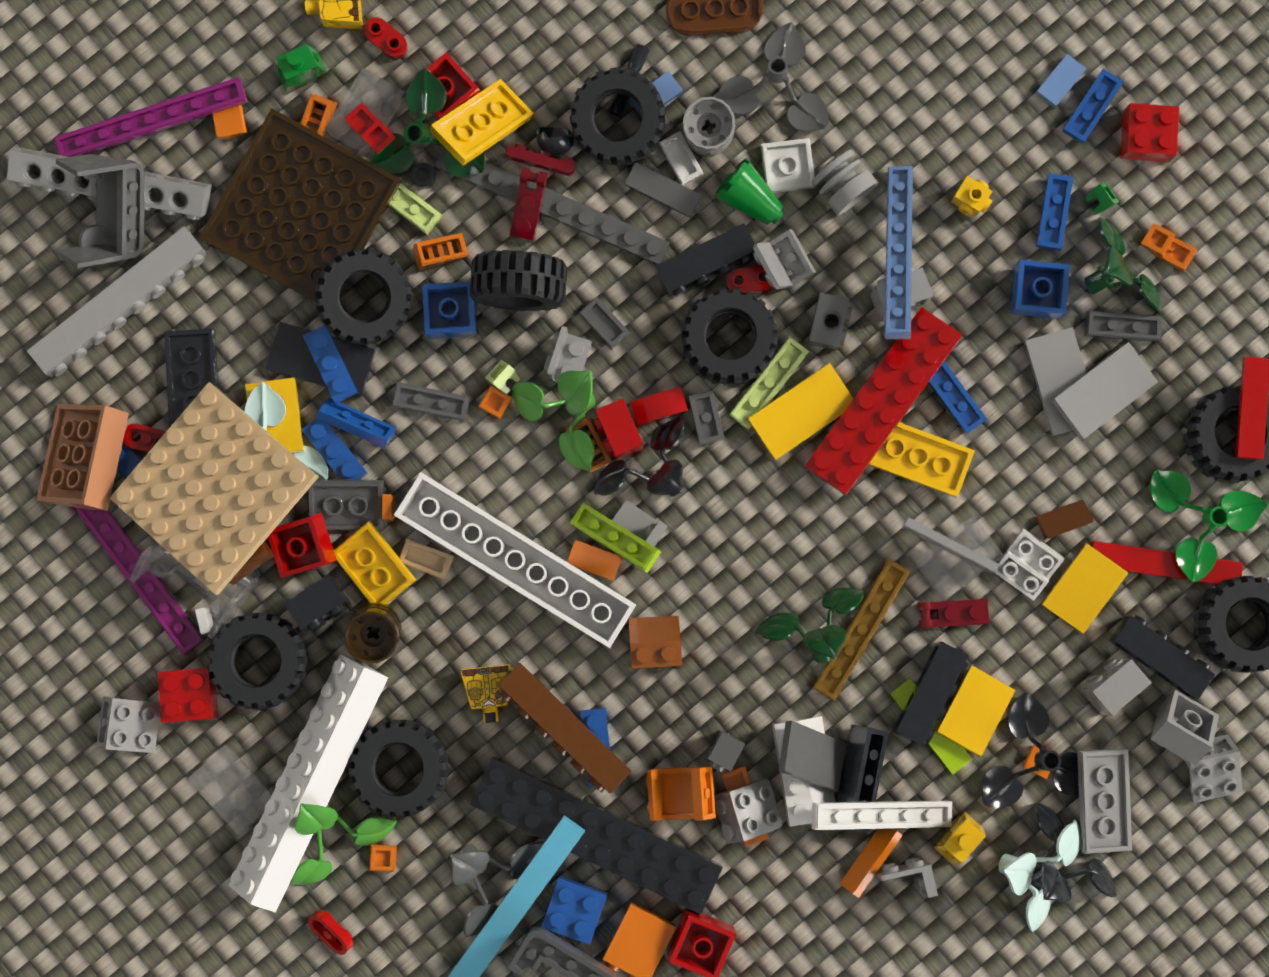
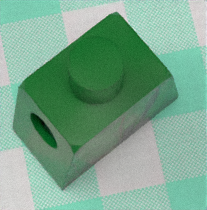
[275,44,329,94]

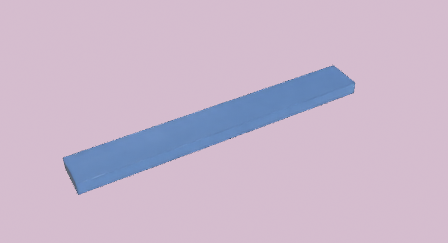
[884,166,913,339]

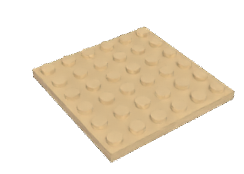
[110,382,319,595]

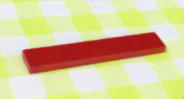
[1091,541,1243,584]

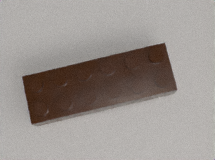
[496,662,631,794]

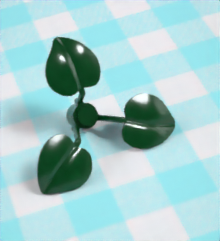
[370,68,485,177]
[1084,217,1162,314]
[755,588,864,663]

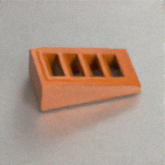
[300,93,338,137]
[413,233,469,271]
[565,416,612,473]

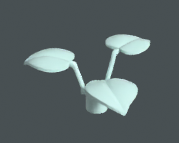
[244,382,328,480]
[999,820,1081,932]

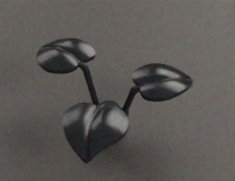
[594,417,684,497]
[982,693,1079,808]
[1031,803,1118,902]

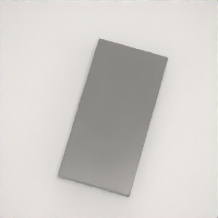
[1024,327,1086,436]
[1051,342,1158,440]
[1077,748,1132,854]

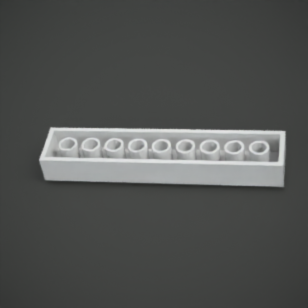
[394,472,636,648]
[228,654,388,912]

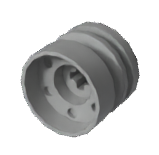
[683,97,735,156]
[811,150,879,216]

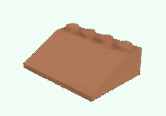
[36,404,129,511]

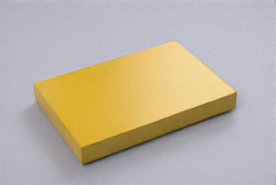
[245,378,304,453]
[334,521,416,605]
[1041,543,1128,634]
[935,665,1015,757]

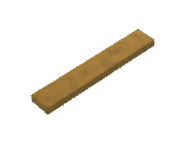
[812,559,911,701]

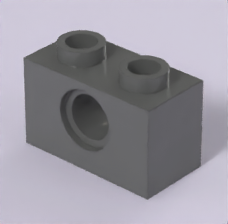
[807,293,852,351]
[706,730,745,773]

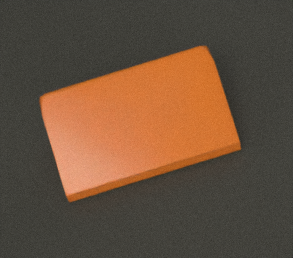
[212,104,247,140]
[568,540,622,581]

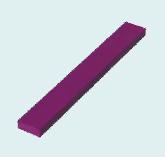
[54,77,248,157]
[74,507,205,655]

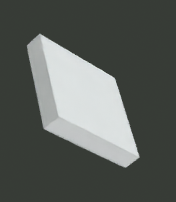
[760,138,815,193]

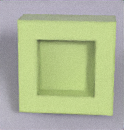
[485,360,520,394]

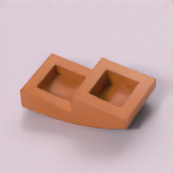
[1141,223,1197,273]

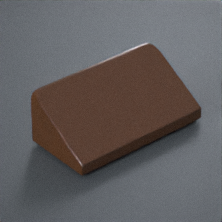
[1036,499,1094,540]

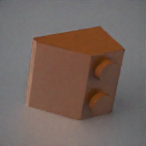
[629,616,682,669]

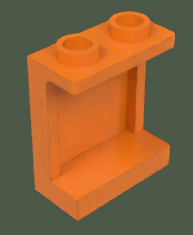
[646,766,716,821]
[603,901,676,977]

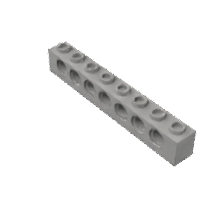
[7,147,211,220]

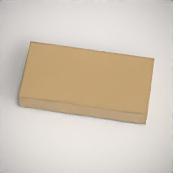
[399,539,454,580]

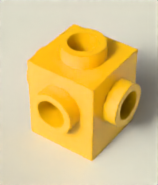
[951,176,993,217]

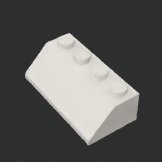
[772,716,836,827]

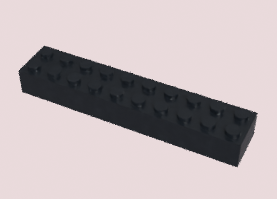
[469,756,723,914]

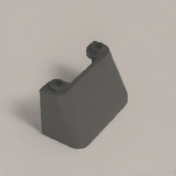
[508,926,618,977]

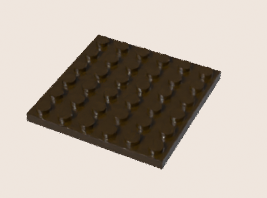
[199,108,402,302]

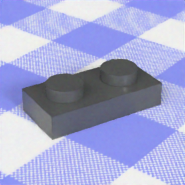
[688,391,724,445]

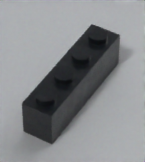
[655,223,755,298]
[1109,615,1215,700]
[892,641,969,746]
[836,724,889,833]

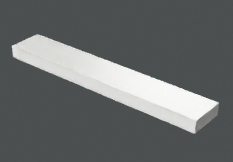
[812,801,952,830]

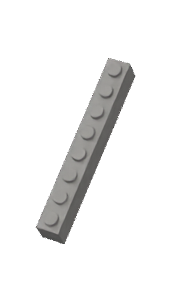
[27,226,208,377]

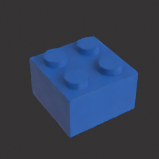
[1010,260,1070,319]
[422,281,477,339]
[541,875,607,945]

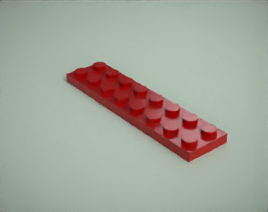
[805,307,963,496]

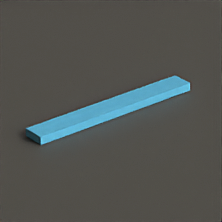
[448,815,585,977]

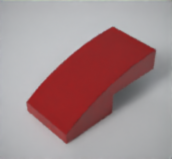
[344,102,396,154]
[631,387,689,426]

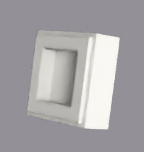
[195,608,215,635]

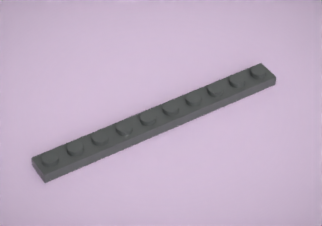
[435,147,670,265]

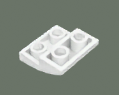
[994,528,1064,601]

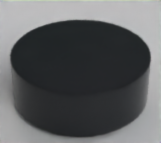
[411,163,436,189]

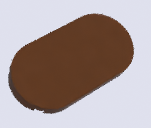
[666,0,764,36]

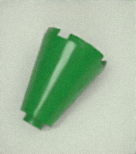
[714,158,783,225]

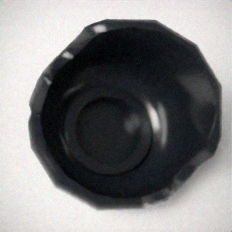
[537,127,574,155]

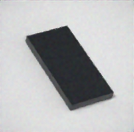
[265,322,376,397]
[164,328,219,428]

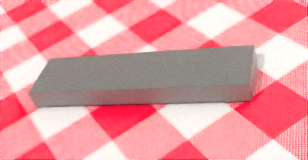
[901,517,999,574]

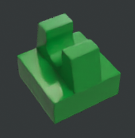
[1085,182,1119,214]

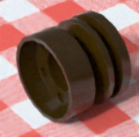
[344,602,402,664]

